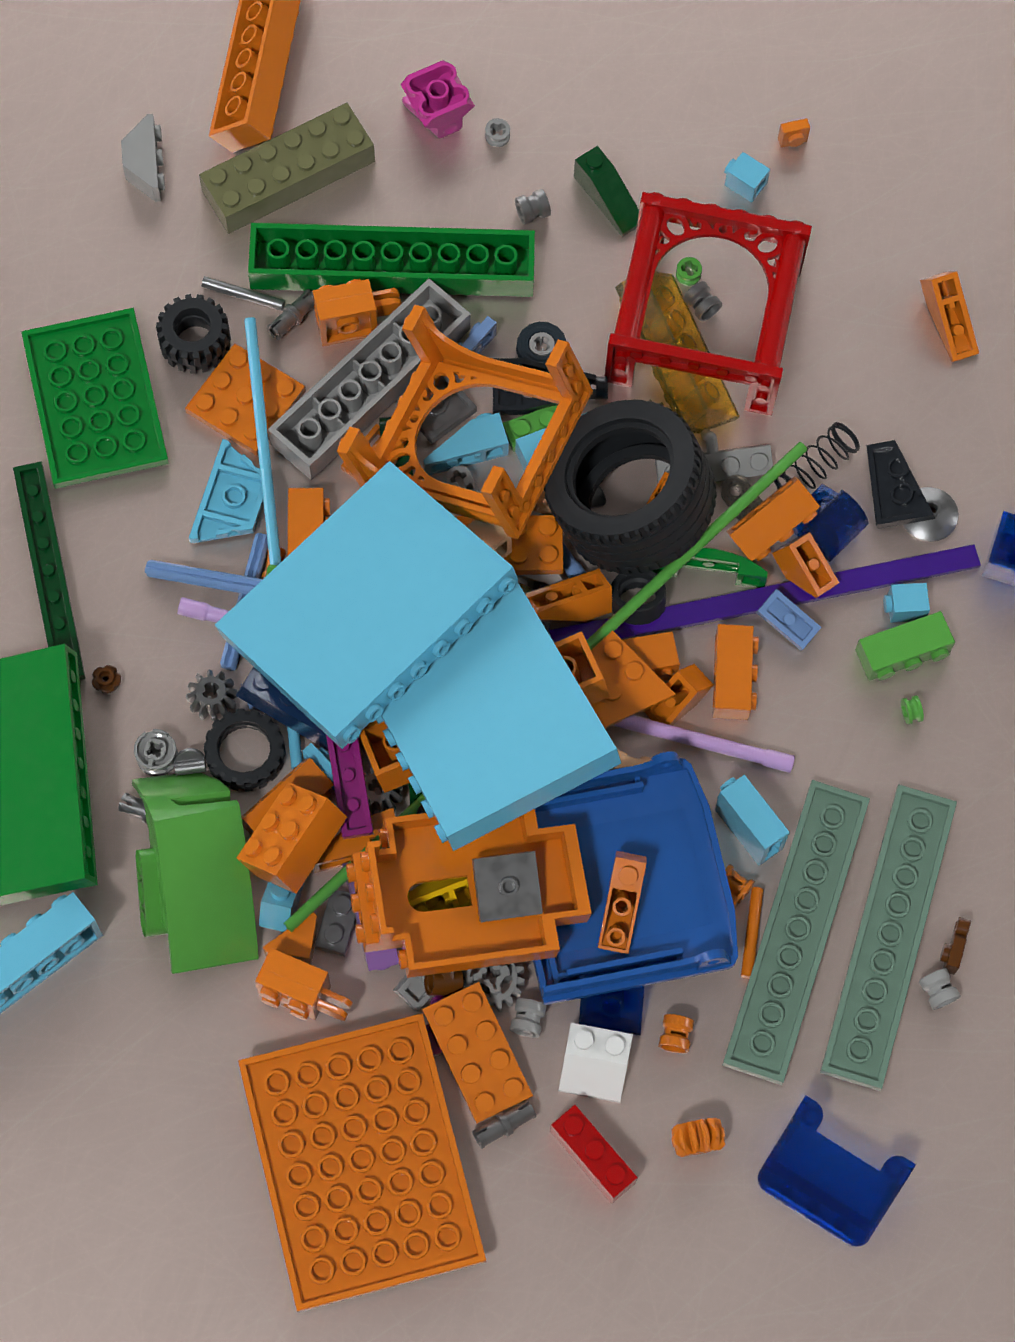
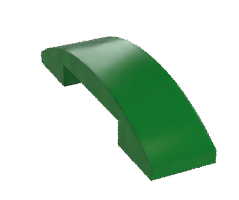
[652,548,768,588]

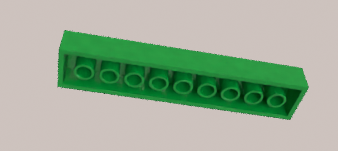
[248,223,535,297]

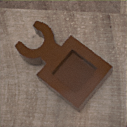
[940,917,971,975]

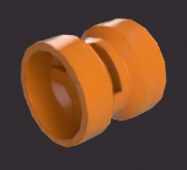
[658,1014,694,1053]

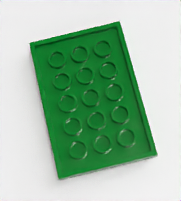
[21,307,169,489]

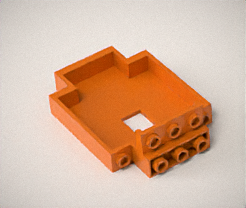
[346,809,592,978]

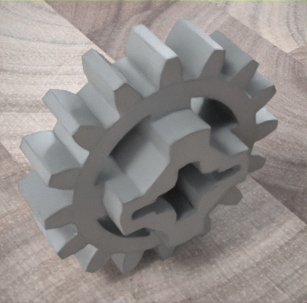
[461,963,525,1012]

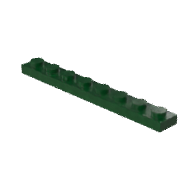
[13,461,86,680]

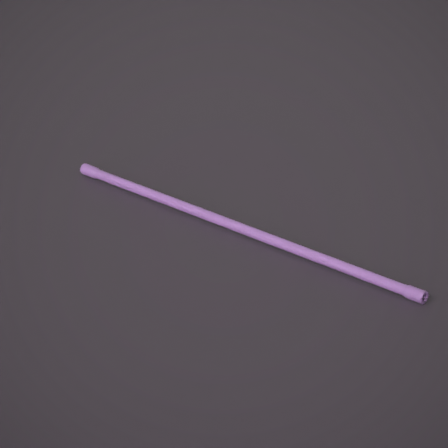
[177,597,795,773]

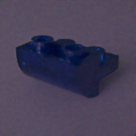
[793,483,869,562]

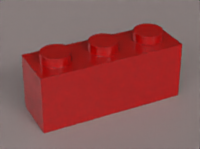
[550,1105,638,1204]

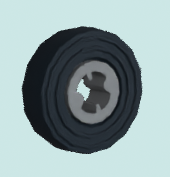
[516,321,566,363]

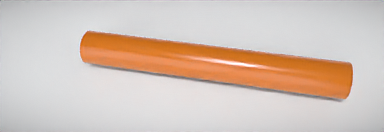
[741,887,764,979]

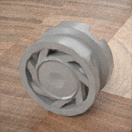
[134,729,178,776]

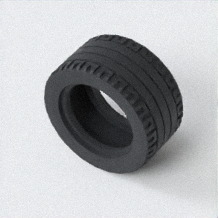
[544,399,717,574]

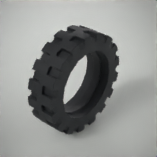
[204,709,286,792]

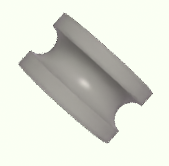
[485,118,510,147]

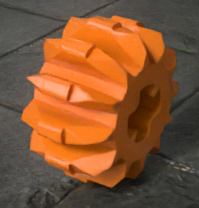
[671,1117,726,1157]

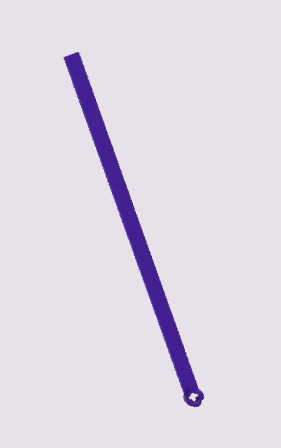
[550,544,981,643]

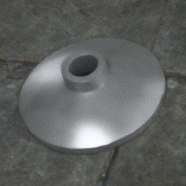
[903,487,959,542]

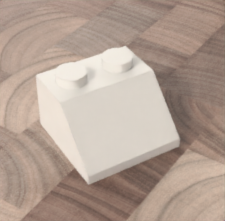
[558,1023,633,1103]

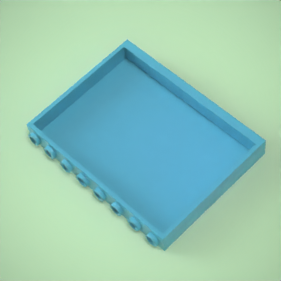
[215,461,518,749]
[376,581,621,851]

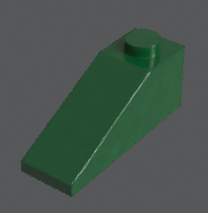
[573,145,639,237]

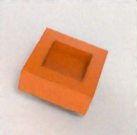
[778,118,810,148]

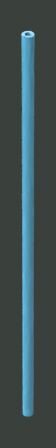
[244,317,303,769]

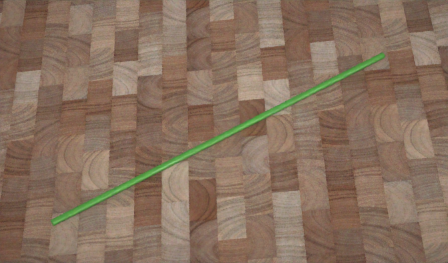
[283,442,807,932]

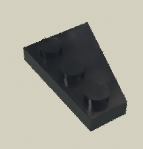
[866,440,936,529]

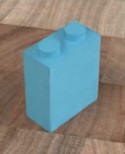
[715,775,790,866]

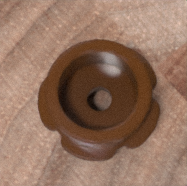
[91,665,121,693]

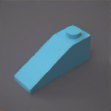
[423,413,509,475]

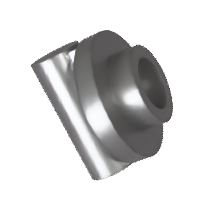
[174,748,206,776]

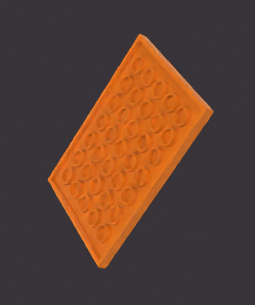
[238,1013,486,1312]

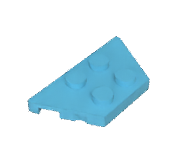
[189,439,263,543]

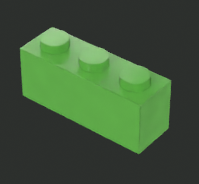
[855,611,955,681]

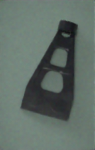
[493,358,608,415]

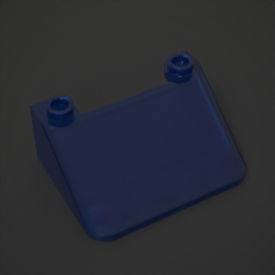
[757,1095,916,1247]

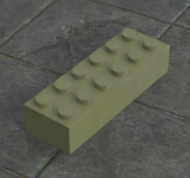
[199,103,375,234]

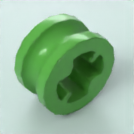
[676,257,702,286]
[901,695,924,725]

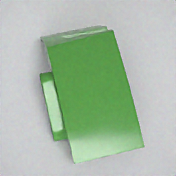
[132,773,259,974]

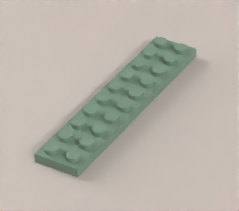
[722,780,870,1085]
[820,784,957,1091]

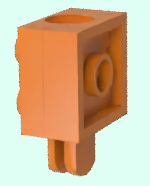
[313,279,402,347]
[255,948,353,1021]

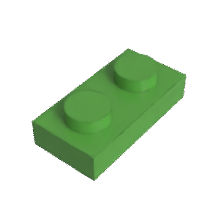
[503,405,557,452]

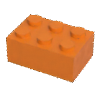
[236,782,347,894]

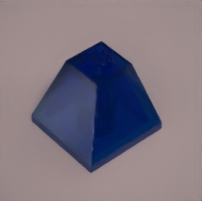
[579,986,644,1035]

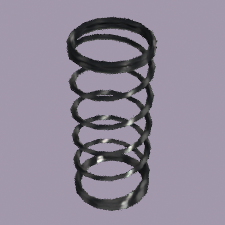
[774,422,860,489]

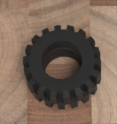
[156,294,231,374]

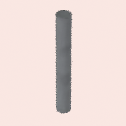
[201,276,285,311]

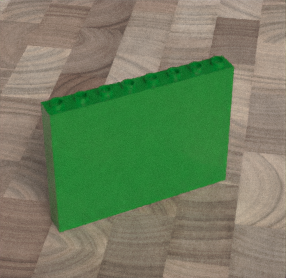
[0,644,98,906]

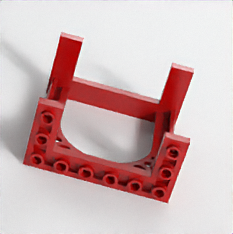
[604,192,812,416]

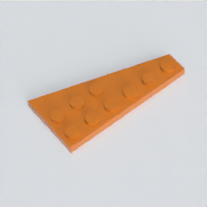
[591,630,676,729]

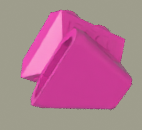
[400,60,475,138]

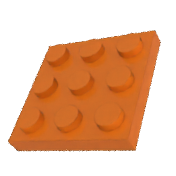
[185,343,306,456]

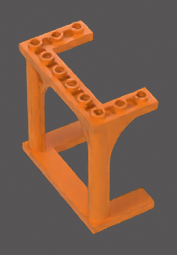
[337,305,593,539]

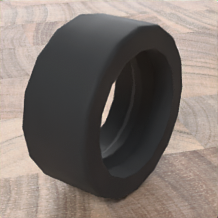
[611,571,666,625]

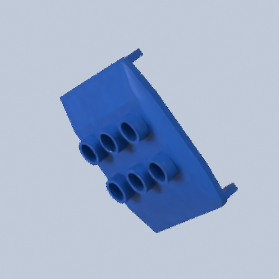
[533,751,738,1005]

